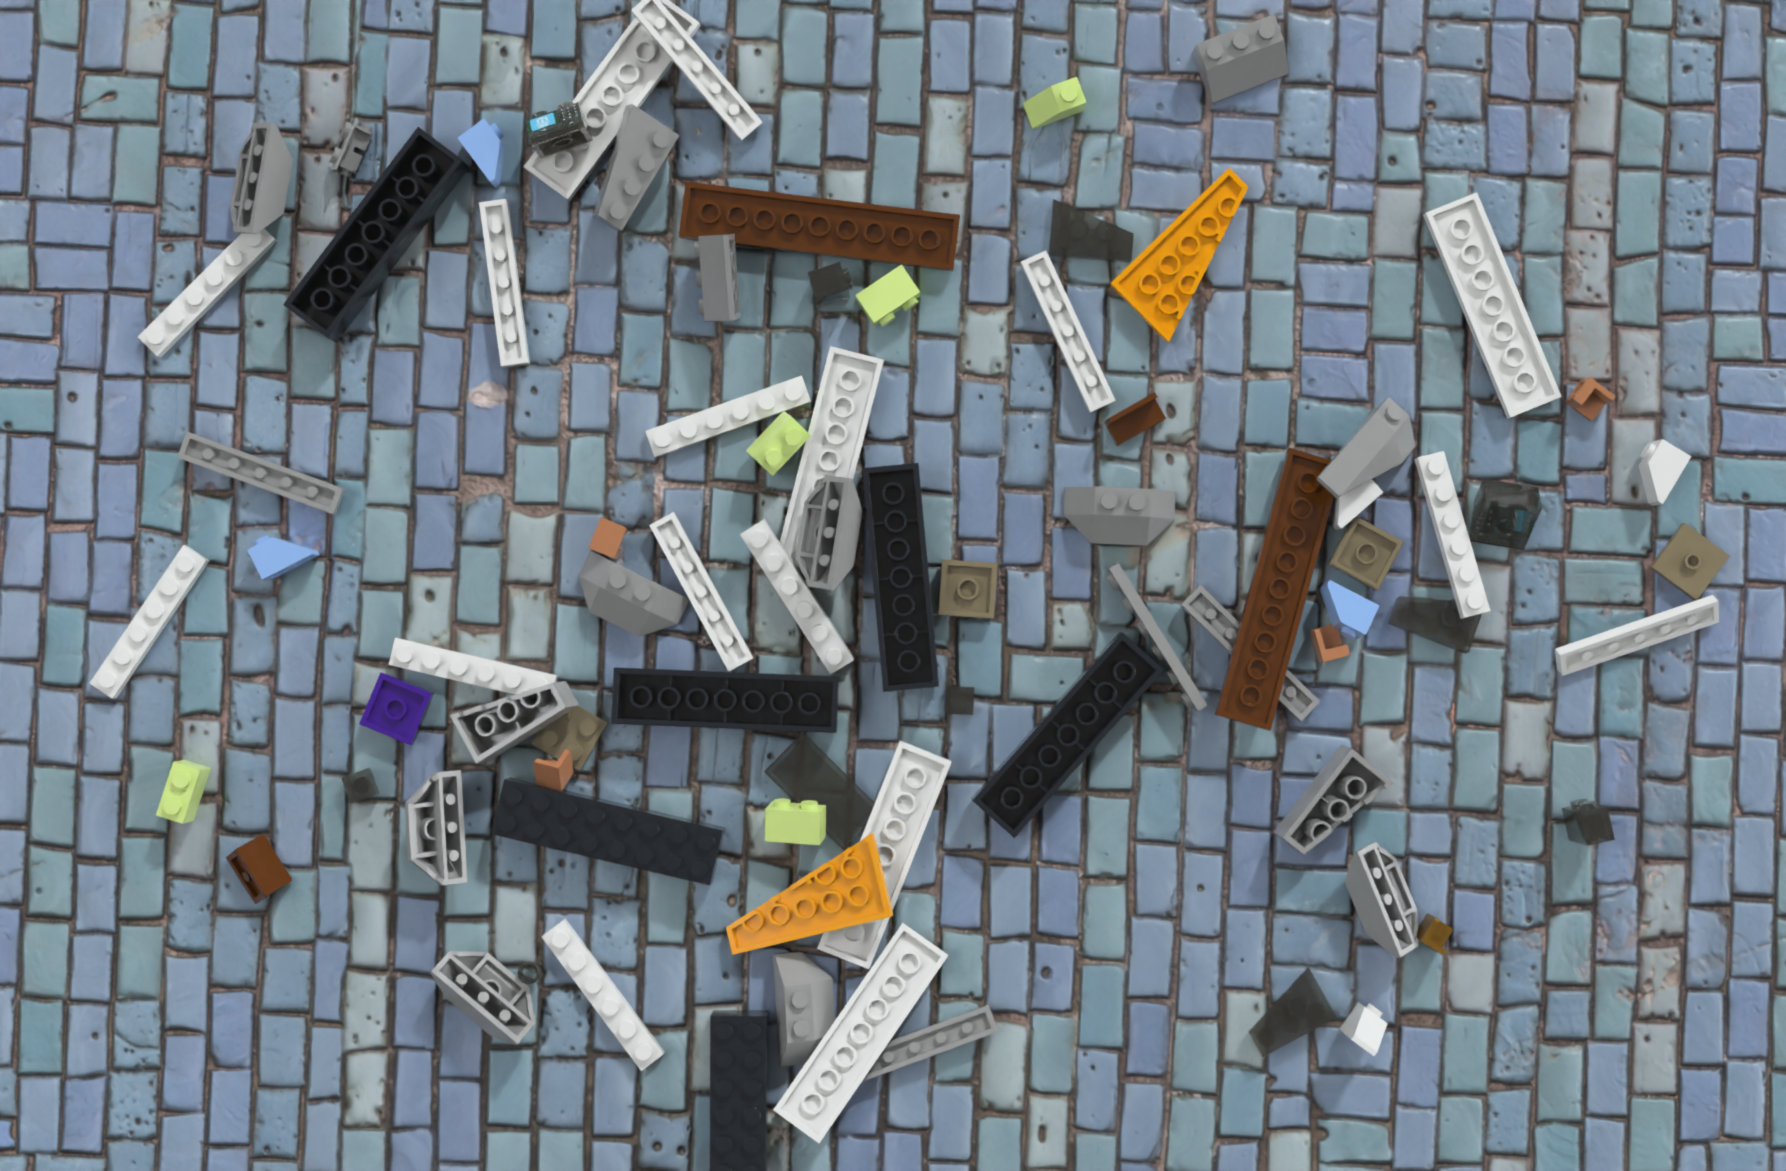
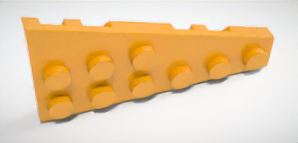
[1110,168,1248,344]
[726,833,894,955]

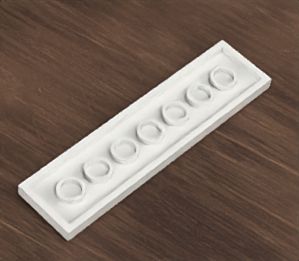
[524,0,701,202]
[1423,192,1562,419]
[780,346,884,567]
[817,740,952,969]
[774,923,948,1143]

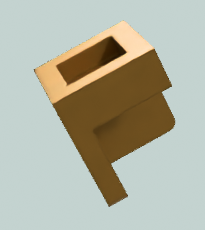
[1416,913,1453,956]

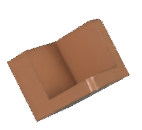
[1564,377,1616,421]
[588,517,627,560]
[1309,624,1350,662]
[533,749,574,792]

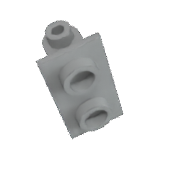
[329,118,373,178]

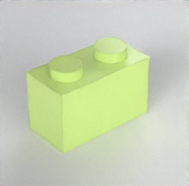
[855,264,920,327]
[746,411,811,476]
[156,760,211,824]
[765,798,826,845]

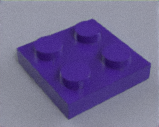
[359,672,434,745]

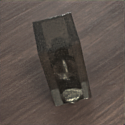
[808,262,853,308]
[1562,799,1615,846]

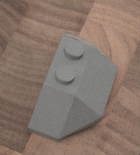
[230,123,293,234]
[795,475,863,590]
[1063,486,1176,546]
[579,551,690,637]
[405,770,468,886]
[1345,842,1419,958]
[430,951,536,1045]
[773,951,835,1067]

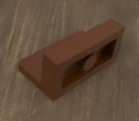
[1104,392,1166,446]
[226,835,292,904]

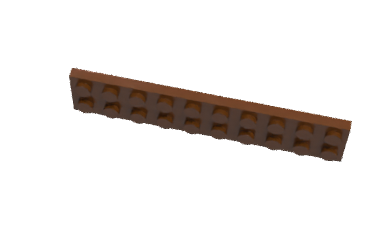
[679,182,960,271]
[1215,448,1334,731]

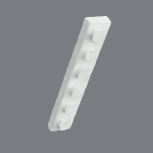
[631,0,762,141]
[479,199,530,368]
[138,228,277,358]
[1020,250,1116,413]
[645,375,811,458]
[1414,451,1490,619]
[649,512,754,672]
[740,519,854,675]
[90,545,209,699]
[1555,595,1719,676]
[389,638,559,695]
[541,919,665,1071]

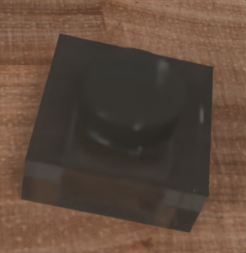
[945,686,974,715]
[342,768,380,804]

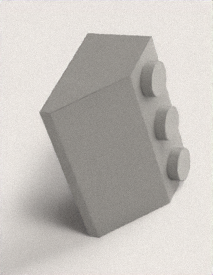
[1192,14,1289,104]
[694,234,741,321]

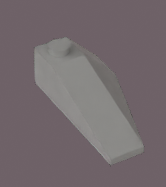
[1316,397,1415,498]

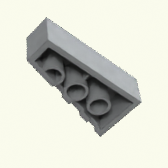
[593,104,679,231]
[450,681,579,764]
[1273,745,1394,855]

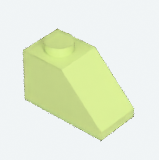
[1023,77,1087,130]

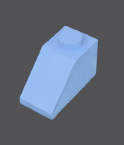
[458,119,506,188]
[247,535,319,581]
[1320,580,1380,640]

